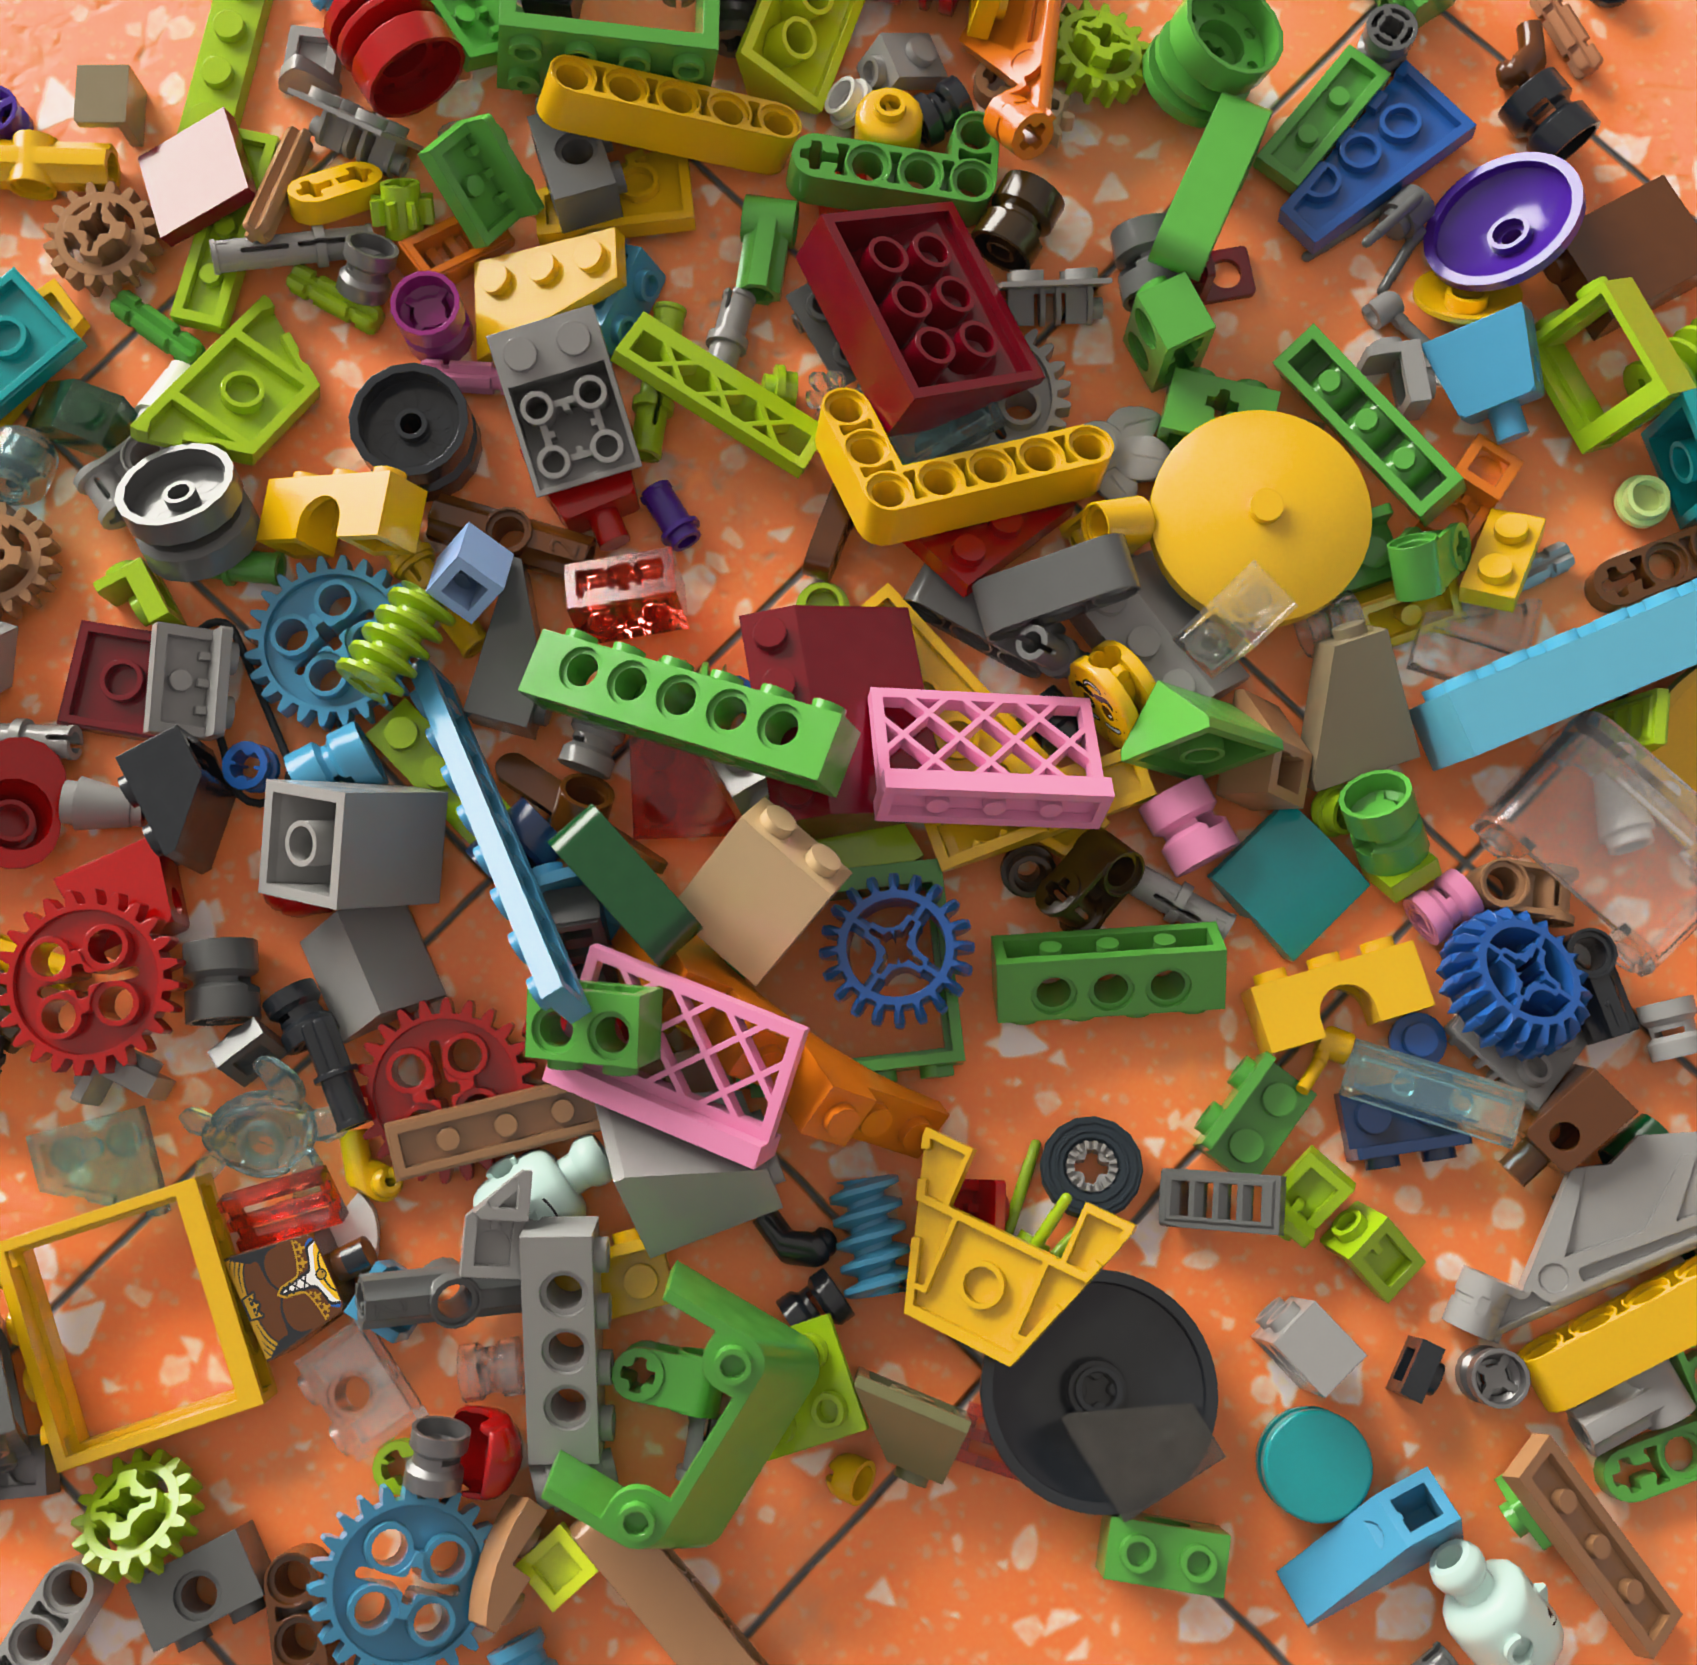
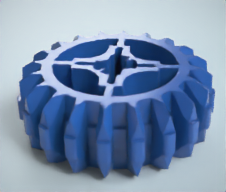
[819,873,975,1030]
[1435,906,1593,1062]

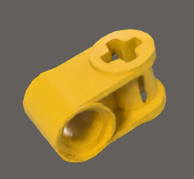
[1059,495,1155,555]

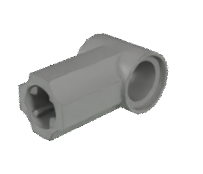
[1566,1359,1696,1457]

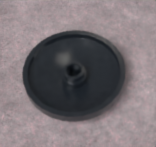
[980,1270,1218,1515]

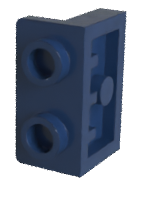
[1334,1076,1472,1171]

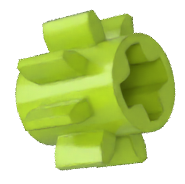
[369,178,435,241]

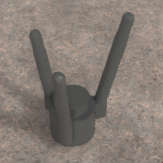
[1301,184,1435,295]

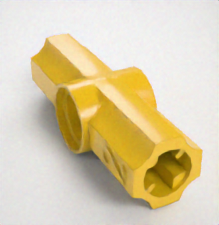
[0,130,121,201]

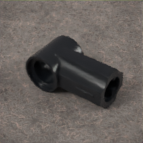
[1562,928,1640,1045]

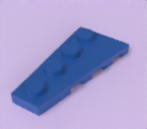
[1278,59,1477,255]

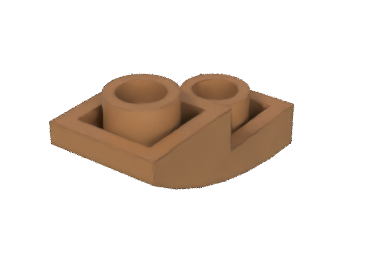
[468,1494,547,1633]

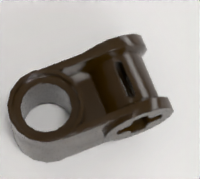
[1035,827,1145,931]

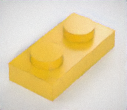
[1458,508,1546,613]

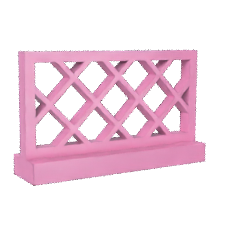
[868,687,1115,829]
[542,943,810,1170]

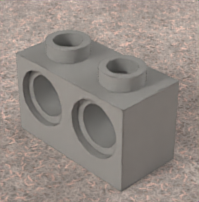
[1250,1296,1367,1398]

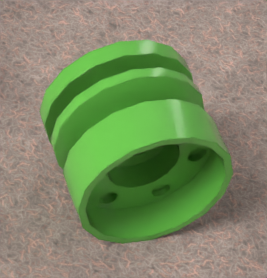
[1142,0,1284,128]

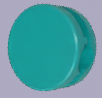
[1255,1406,1373,1524]

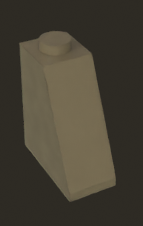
[1301,619,1421,792]

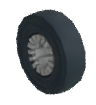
[1040,1116,1143,1218]

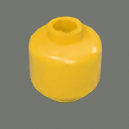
[854,87,923,149]

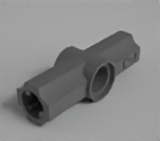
[355,1257,522,1330]

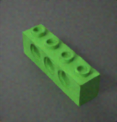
[1272,323,1467,527]
[991,921,1227,1025]

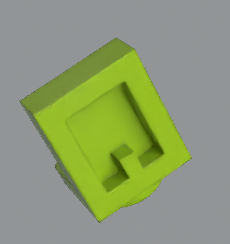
[93,557,187,627]
[1320,1201,1426,1304]

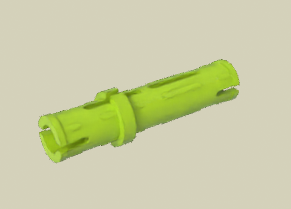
[631,301,687,463]

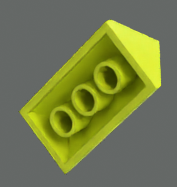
[735,0,865,115]

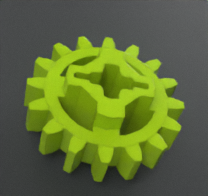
[1054,0,1150,108]
[71,1448,205,1584]

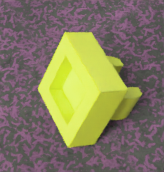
[515,1521,599,1612]

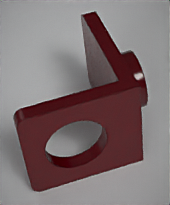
[1189,246,1256,305]

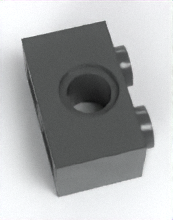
[527,114,628,234]
[125,1519,271,1653]

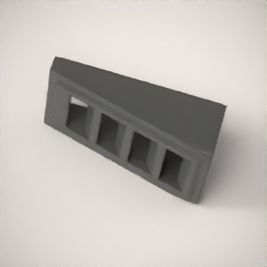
[543,885,619,983]
[1158,1168,1286,1236]

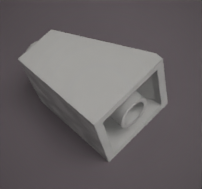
[258,779,448,910]
[595,1091,786,1259]

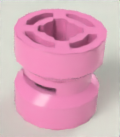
[1403,868,1484,946]

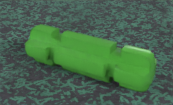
[110,290,206,365]

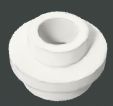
[825,76,873,130]

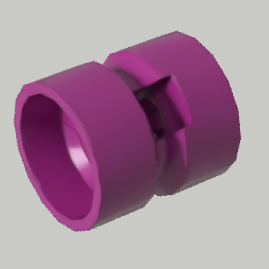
[390,270,474,365]

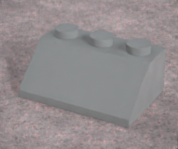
[1069,550,1250,700]

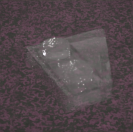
[1406,598,1543,681]

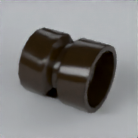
[971,170,1065,272]

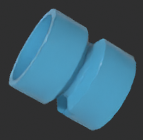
[283,720,389,785]

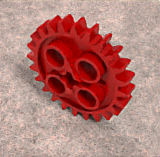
[0,888,188,1076]
[357,997,538,1184]

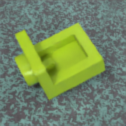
[1278,1145,1356,1248]

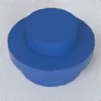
[1388,1012,1447,1070]

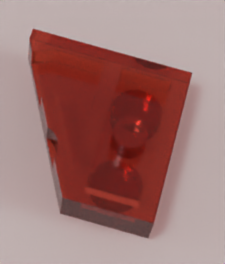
[629,735,738,840]

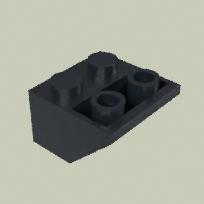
[115,725,236,875]

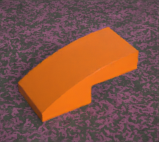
[1415,433,1525,541]

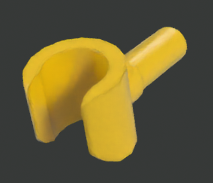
[1295,1026,1355,1095]

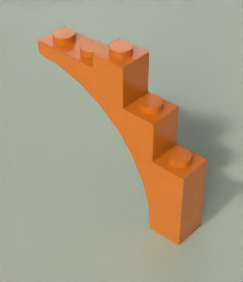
[611,926,950,1159]

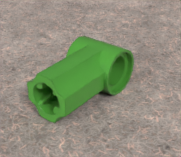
[736,194,799,305]

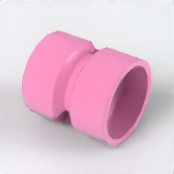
[1138,775,1241,878]

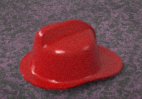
[0,737,66,869]

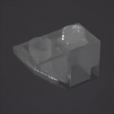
[1172,559,1298,679]

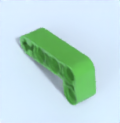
[1148,91,1273,282]
[786,111,1000,227]

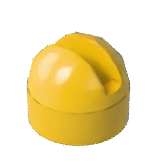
[825,1452,876,1506]

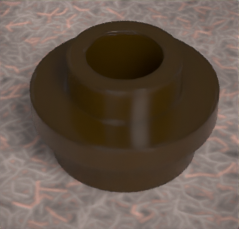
[1000,843,1056,898]

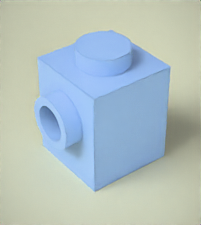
[426,522,514,624]

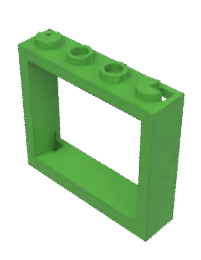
[724,858,966,1099]

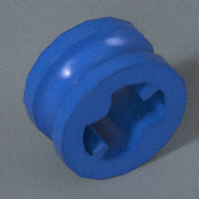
[222,741,281,793]

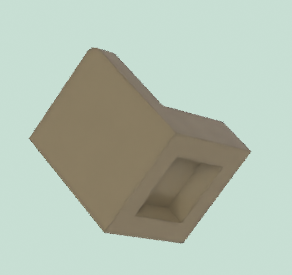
[73,64,147,147]

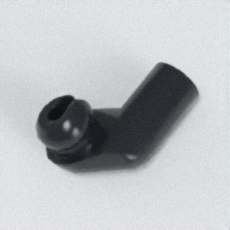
[752,1210,838,1268]

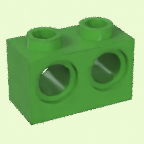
[1123,271,1216,393]
[525,980,663,1076]

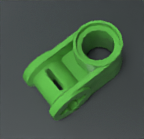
[1386,522,1471,602]
[612,1340,723,1419]

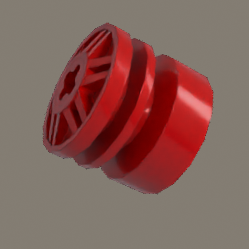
[323,0,466,118]

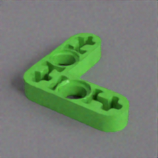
[1593,1346,1697,1503]

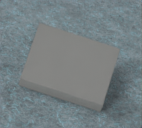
[300,905,447,1044]

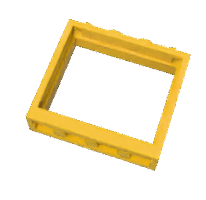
[0,1172,278,1473]

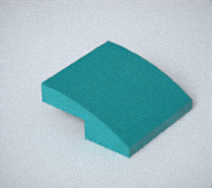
[1207,809,1370,962]

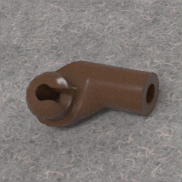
[1496,19,1547,90]

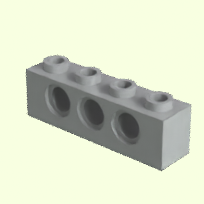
[519,1216,616,1465]

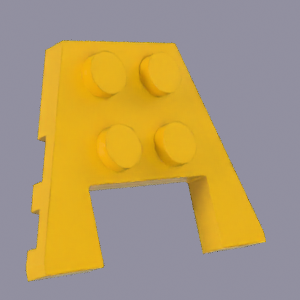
[904,1127,1138,1367]

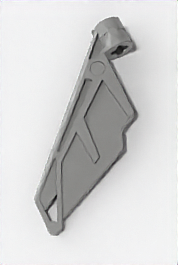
[1441,1131,1697,1344]

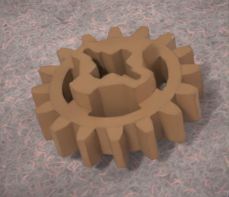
[43,181,164,298]
[0,502,63,620]

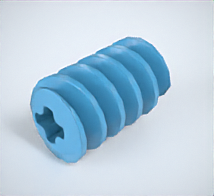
[829,1174,910,1299]

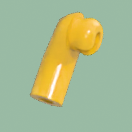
[338,1128,404,1202]

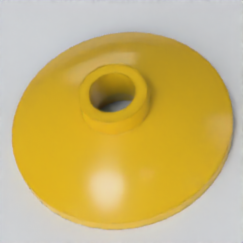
[1413,270,1523,328]

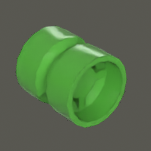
[1338,769,1430,876]

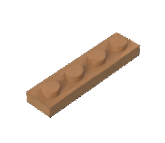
[1502,1433,1683,1660]

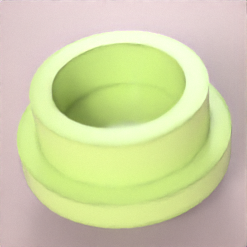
[1614,475,1671,529]

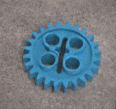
[244,555,414,732]
[306,1483,493,1665]

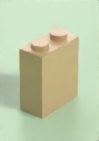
[678,796,853,986]

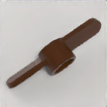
[495,752,668,874]

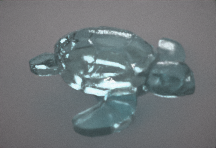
[179,1056,349,1215]

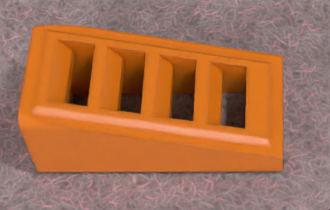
[396,215,515,285]

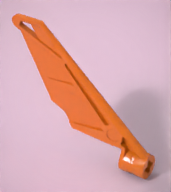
[959,0,1061,160]

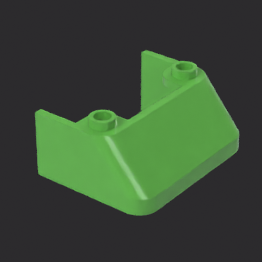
[541,1260,820,1549]

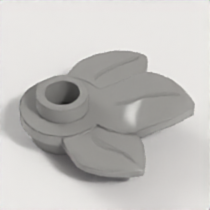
[1084,406,1171,500]

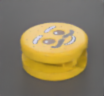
[1068,640,1156,749]

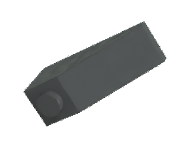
[463,557,553,740]

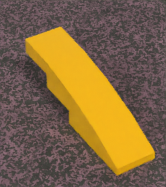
[924,748,1157,873]

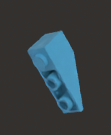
[1277,1466,1464,1628]

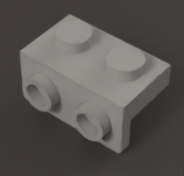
[143,622,240,741]

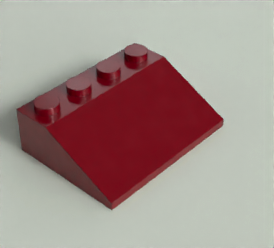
[795,201,1046,437]
[739,605,937,840]

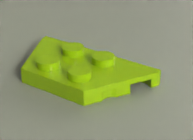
[130,295,320,466]

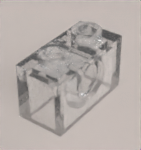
[294,1320,430,1463]

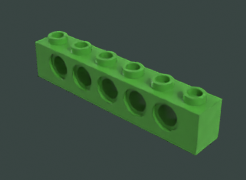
[518,628,861,798]

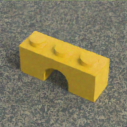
[256,466,428,559]
[1240,935,1435,1054]

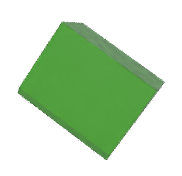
[1120,680,1284,780]

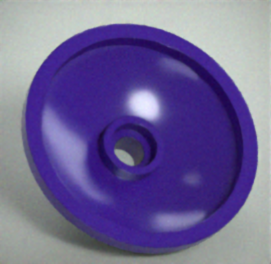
[1423,152,1586,292]

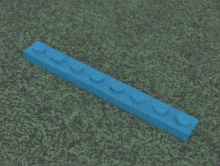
[410,659,592,1024]

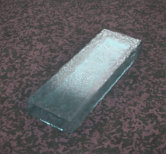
[1339,1038,1528,1149]

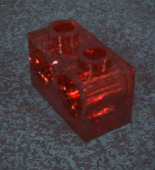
[564,546,689,644]

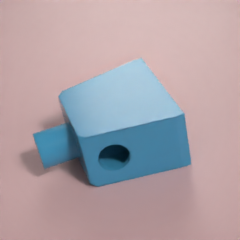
[1422,302,1545,445]

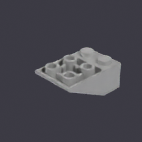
[486,304,642,498]

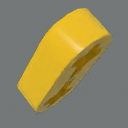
[287,161,383,226]

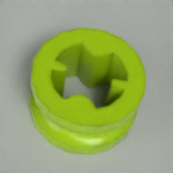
[372,1437,414,1495]

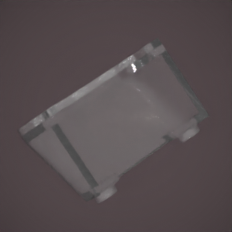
[1469,710,1697,977]

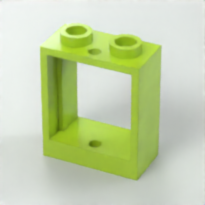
[1535,276,1697,454]

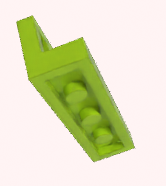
[610,311,818,479]

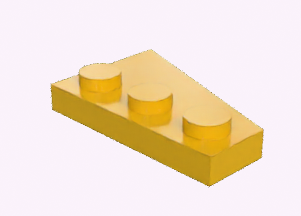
[535,148,696,246]

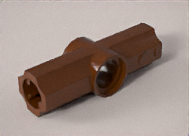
[426,493,597,585]

